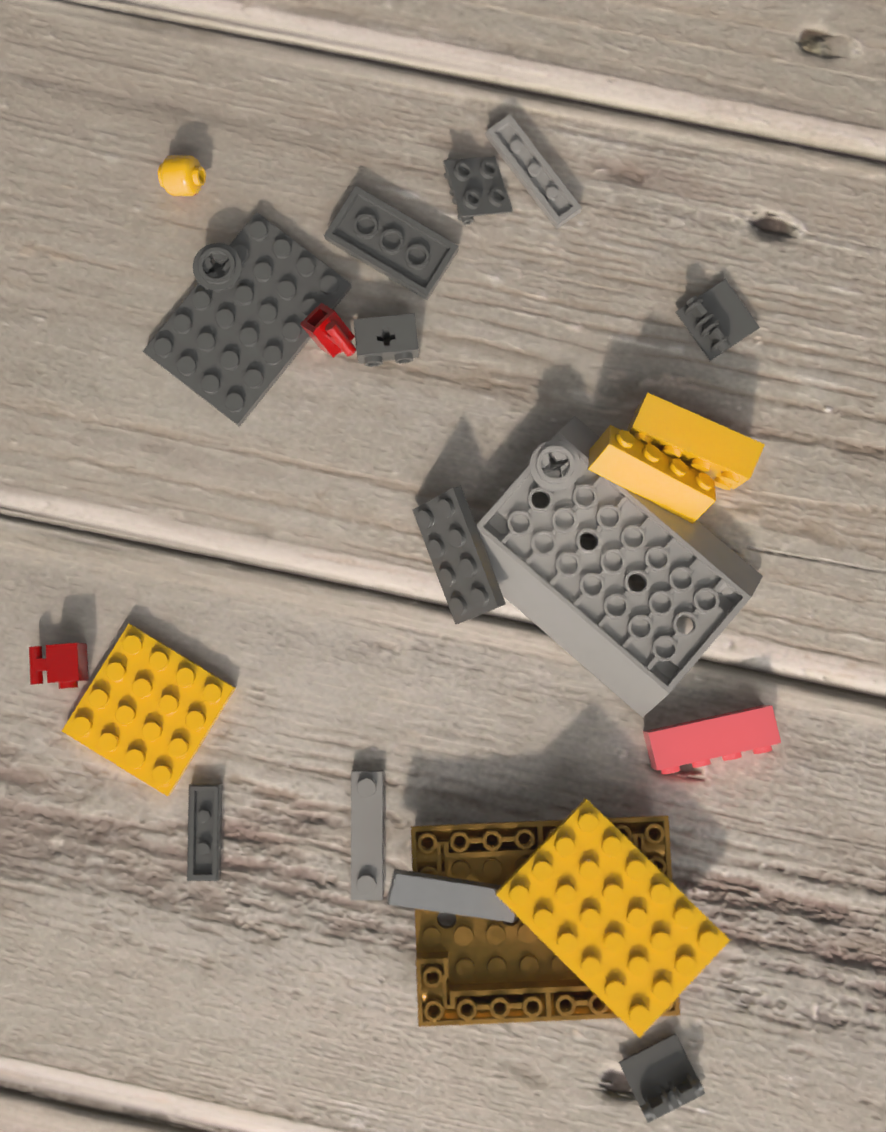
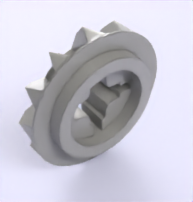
[529,440,581,491]

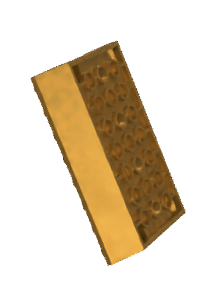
[411,815,680,1027]

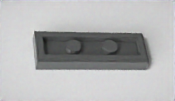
[187,784,222,881]

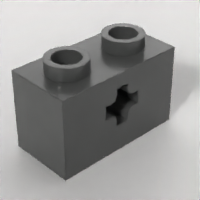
[353,313,419,367]

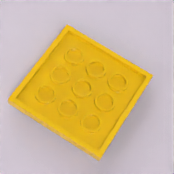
[62,624,236,797]

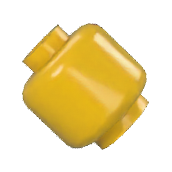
[158,155,206,196]

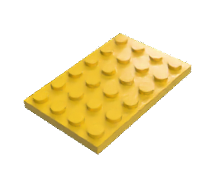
[495,798,731,1038]

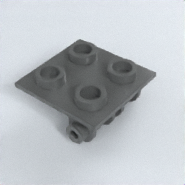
[443,156,513,225]
[676,279,760,361]
[619,1033,705,1123]

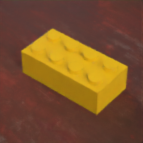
[626,393,765,490]

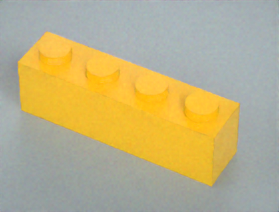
[588,424,716,524]

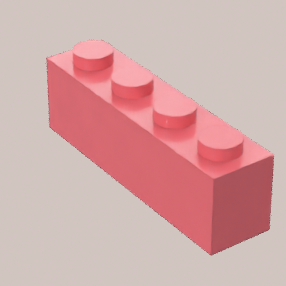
[643,705,781,774]

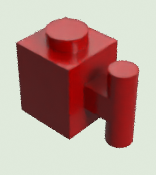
[300,303,356,358]
[29,643,89,689]

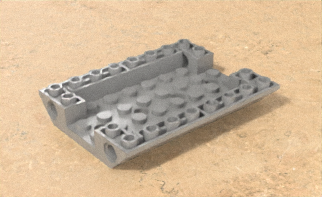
[476,416,763,717]

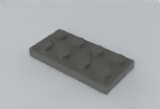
[324,186,459,300]
[412,486,506,625]

